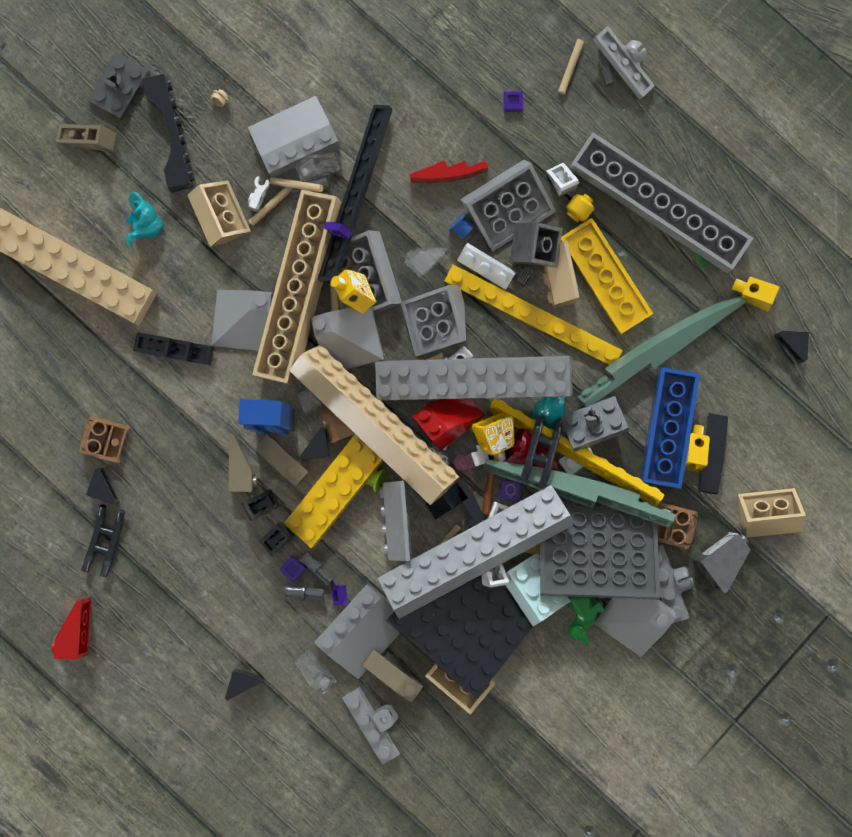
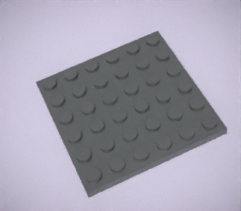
[539,483,660,599]

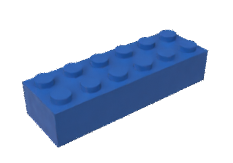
[640,367,700,489]
[238,399,295,435]

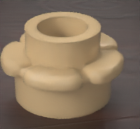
[210,89,229,107]

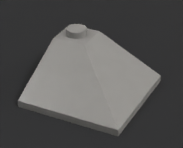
[401,285,466,357]
[211,290,273,351]
[311,306,384,370]
[594,598,676,657]

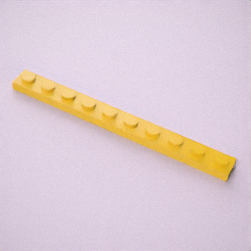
[444,265,623,366]
[488,398,665,508]

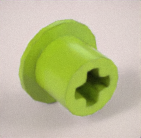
[366,469,386,493]

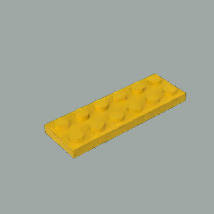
[561,218,653,335]
[284,434,384,548]

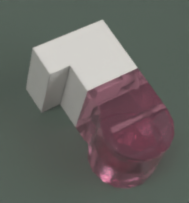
[453,445,489,471]

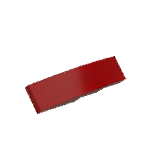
[409,160,489,183]

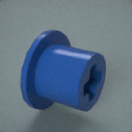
[448,212,474,238]

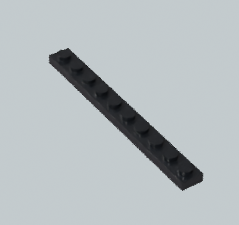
[318,105,393,283]

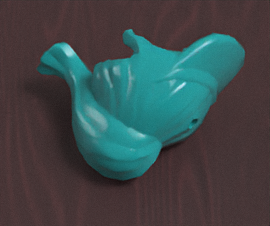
[125,191,164,246]
[531,396,566,429]

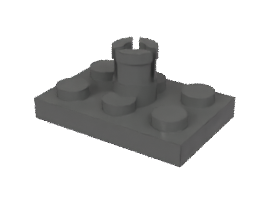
[88,52,150,120]
[560,396,629,452]

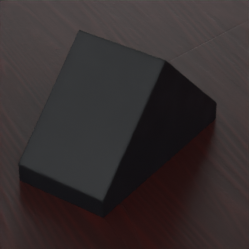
[774,331,809,364]
[299,427,330,461]
[86,468,119,504]
[425,482,467,519]
[241,489,280,521]
[259,522,294,556]
[225,669,264,701]

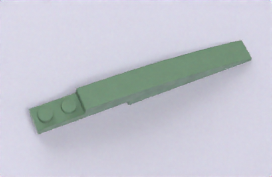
[577,295,746,407]
[483,460,676,528]

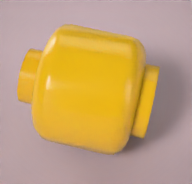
[566,194,594,223]

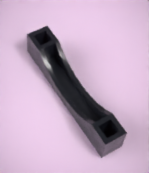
[142,74,195,193]

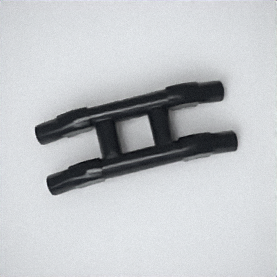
[520,415,563,488]
[81,504,125,578]

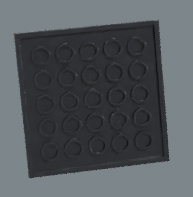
[386,532,533,699]

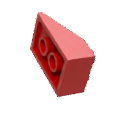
[413,398,485,451]
[51,597,91,660]

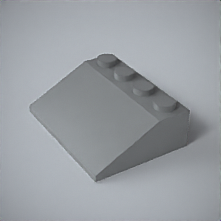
[248,96,340,177]
[460,160,556,252]
[338,230,402,314]
[380,481,412,561]
[314,583,400,679]

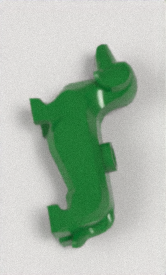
[566,596,605,646]

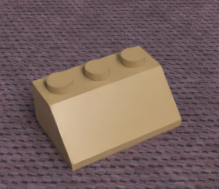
[187,180,251,247]
[543,241,580,308]
[738,488,806,538]
[425,664,495,715]

